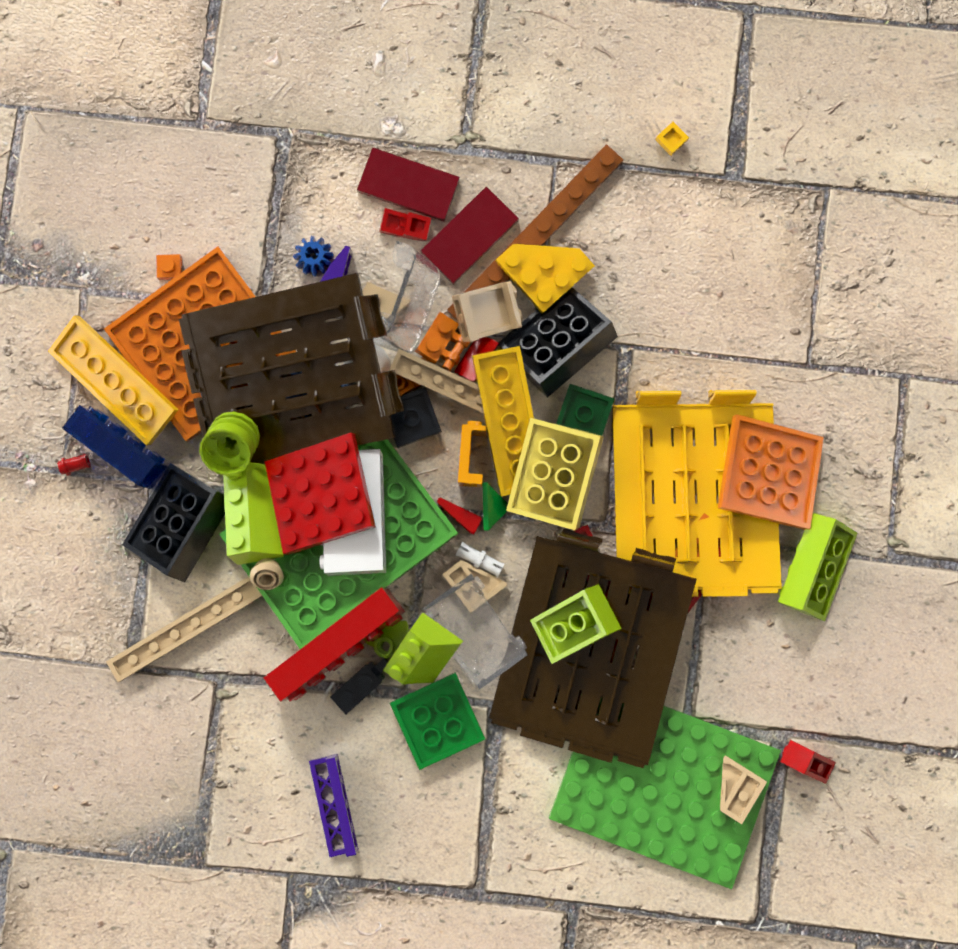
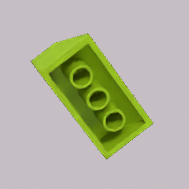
[223,462,284,565]
[778,513,858,621]

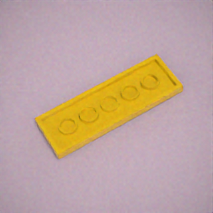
[48,315,179,446]
[472,346,534,496]

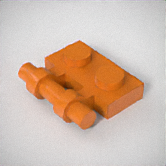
[415,312,470,372]

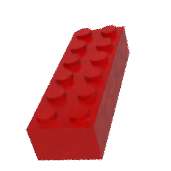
[263,587,405,702]

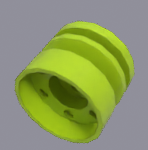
[199,412,260,476]

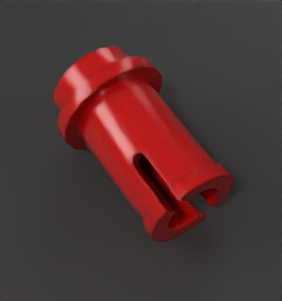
[57,453,91,476]

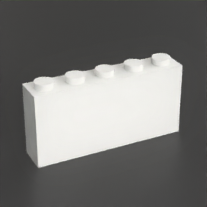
[320,449,386,576]

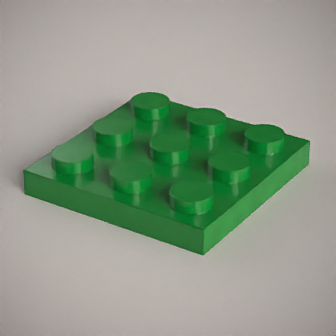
[390,672,486,770]

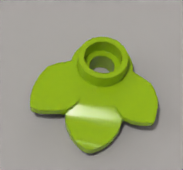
[366,620,409,658]

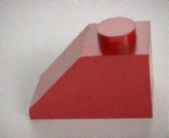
[780,740,836,784]

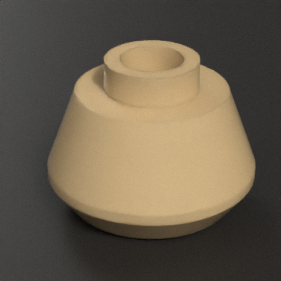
[250,558,284,590]

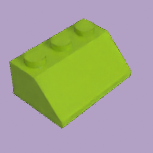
[383,613,463,684]

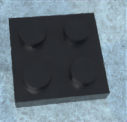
[391,387,442,448]

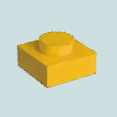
[655,122,689,156]

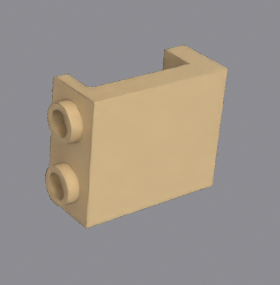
[451,281,523,342]

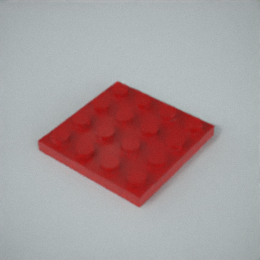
[265,433,376,555]

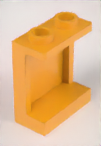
[458,421,486,488]

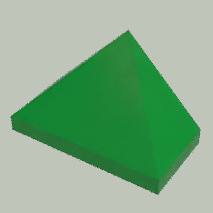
[482,482,508,531]

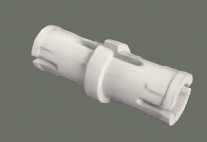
[456,542,504,577]

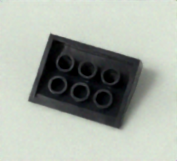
[498,287,618,398]
[122,463,225,582]

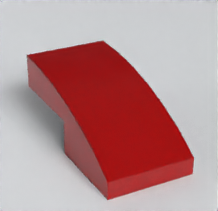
[379,208,431,241]

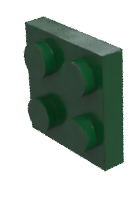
[556,384,614,436]

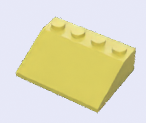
[506,418,604,530]

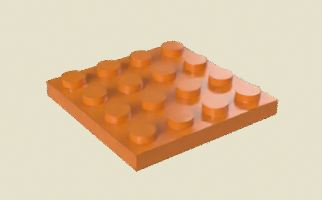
[718,414,824,530]

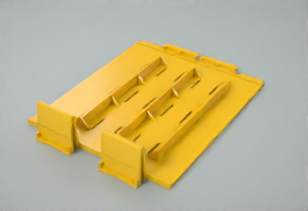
[612,390,782,597]

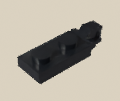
[330,658,389,715]

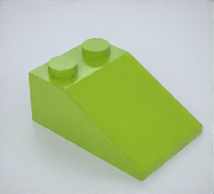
[530,584,621,664]

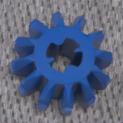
[293,235,334,277]

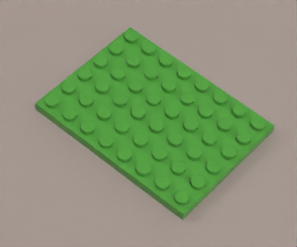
[219,439,458,649]
[549,697,781,889]

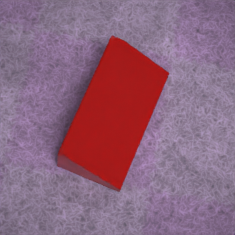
[454,336,499,383]

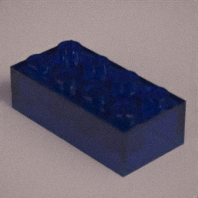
[62,405,168,489]

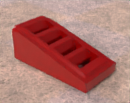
[437,497,482,535]

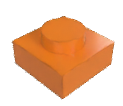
[156,254,182,280]

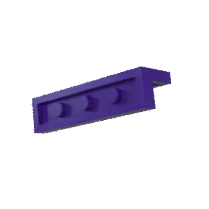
[309,754,359,857]

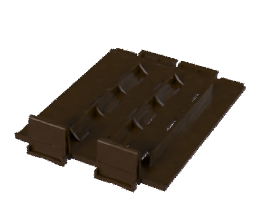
[179,273,404,464]
[489,528,697,768]

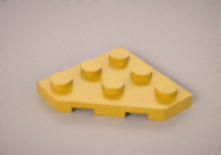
[495,244,595,313]

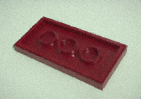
[357,147,460,222]
[420,186,519,285]

